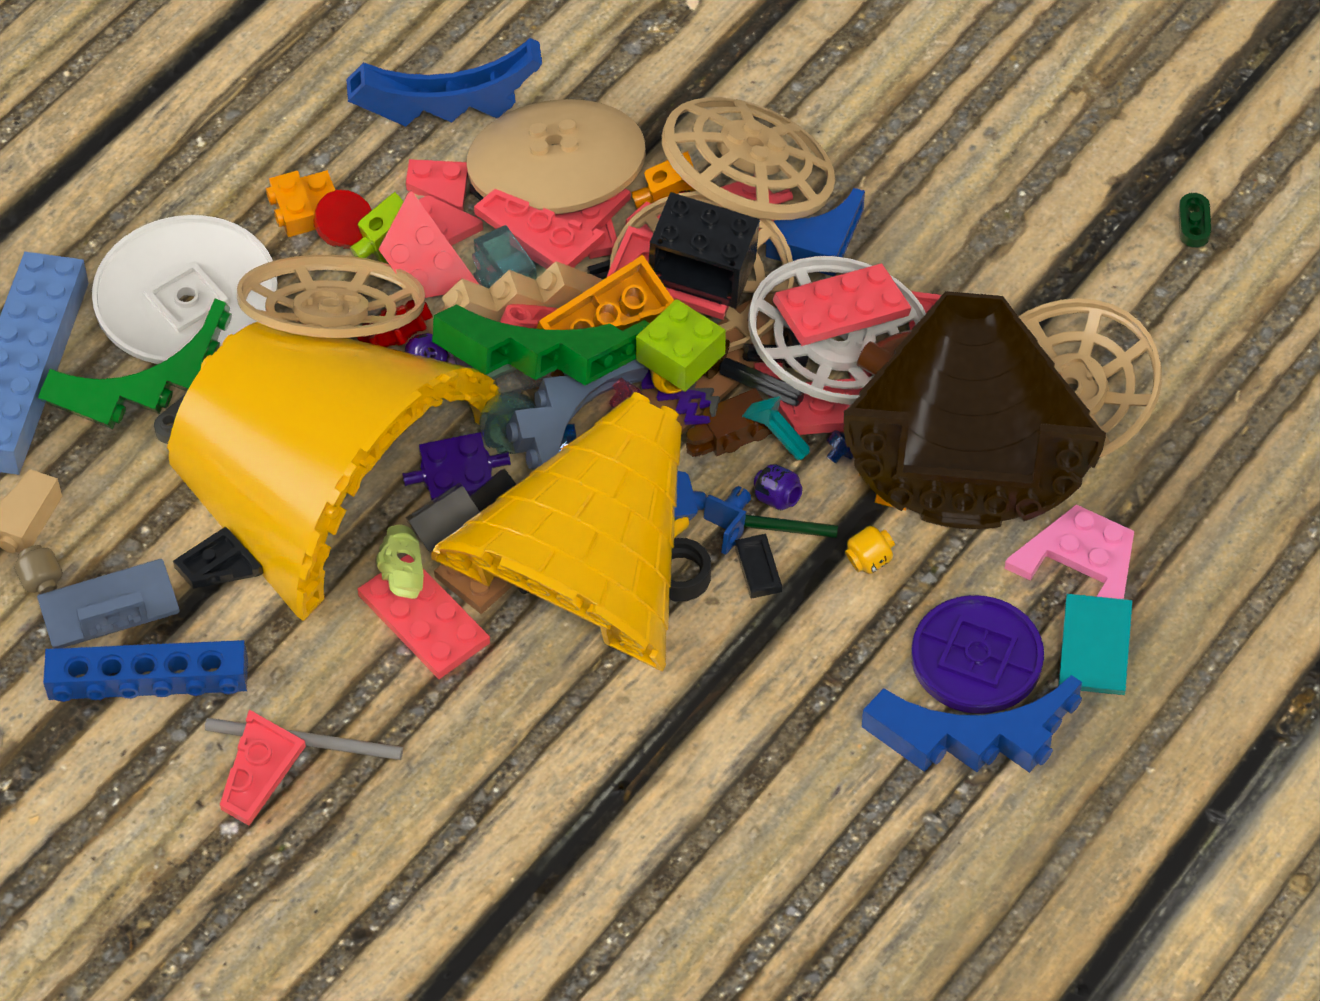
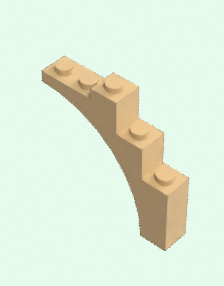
[411,261,604,358]
[0,469,63,553]

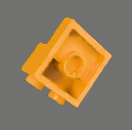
[265,170,335,237]

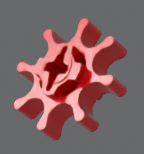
[357,300,433,348]

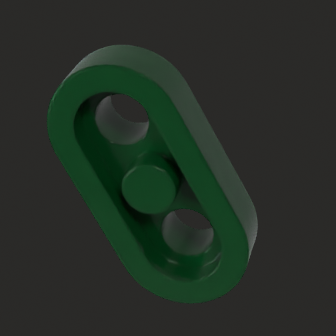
[1178,193,1211,248]

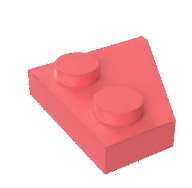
[406,159,468,211]

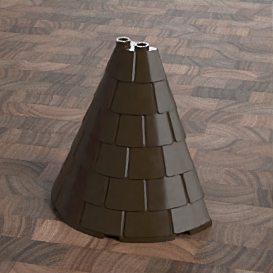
[843,291,1106,529]

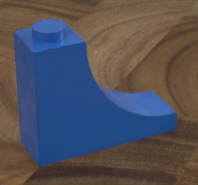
[764,188,865,276]

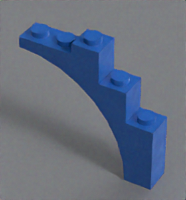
[346,38,542,126]
[862,675,1082,773]

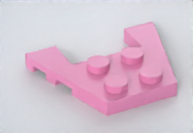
[1005,505,1134,599]

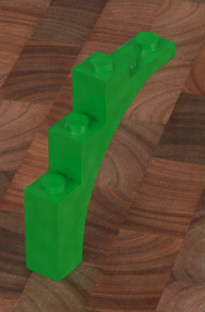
[38,298,232,429]

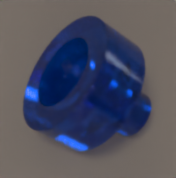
[827,430,853,463]

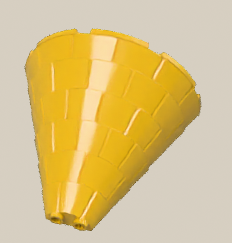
[431,392,682,672]

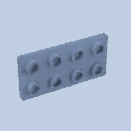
[37,559,180,649]

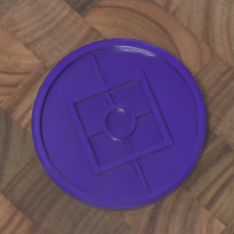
[911,595,1044,714]

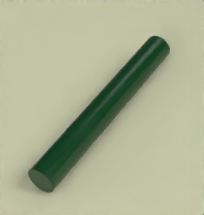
[744,515,838,538]

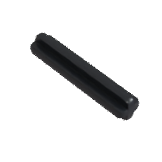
[719,358,804,407]

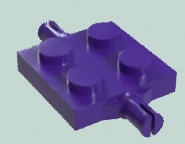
[402,432,511,501]

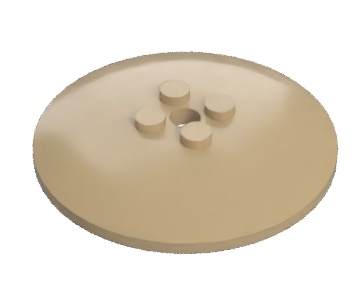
[467,99,646,214]

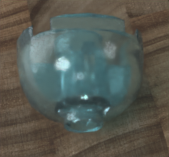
[479,391,537,454]

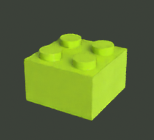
[636,299,726,392]

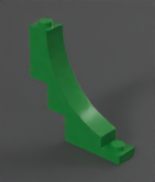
[432,304,650,386]

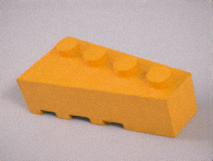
[537,255,674,331]

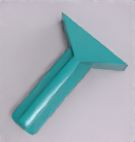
[742,395,810,460]

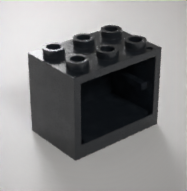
[649,192,760,309]

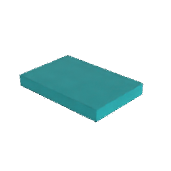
[1058,594,1132,696]

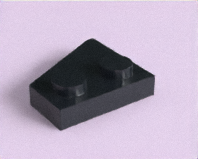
[173,527,263,589]

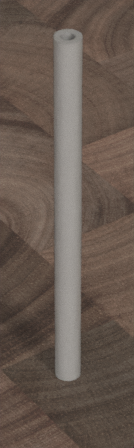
[205,718,403,760]

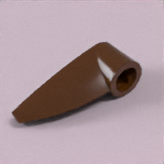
[857,330,911,376]

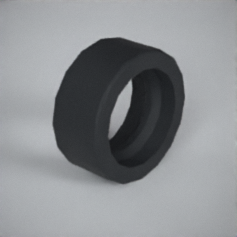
[669,538,711,602]

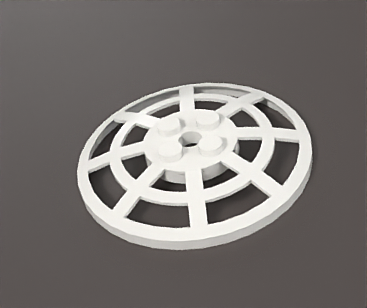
[748,256,926,405]

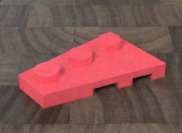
[220,710,306,826]

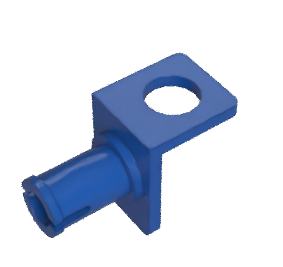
[704,486,751,555]

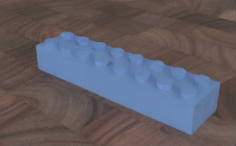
[0,251,89,475]

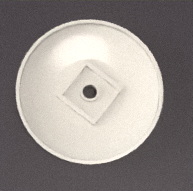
[92,215,278,364]

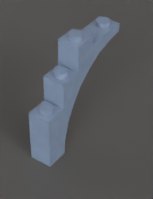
[506,359,649,470]

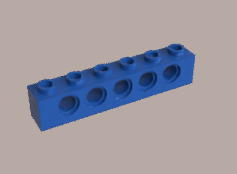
[43,640,248,702]

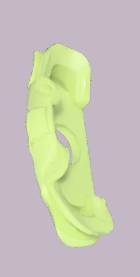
[376,524,424,599]

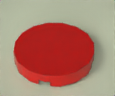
[313,190,372,249]

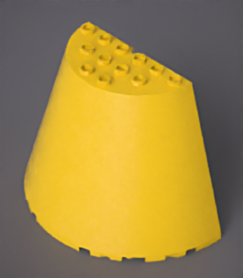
[167,322,504,621]

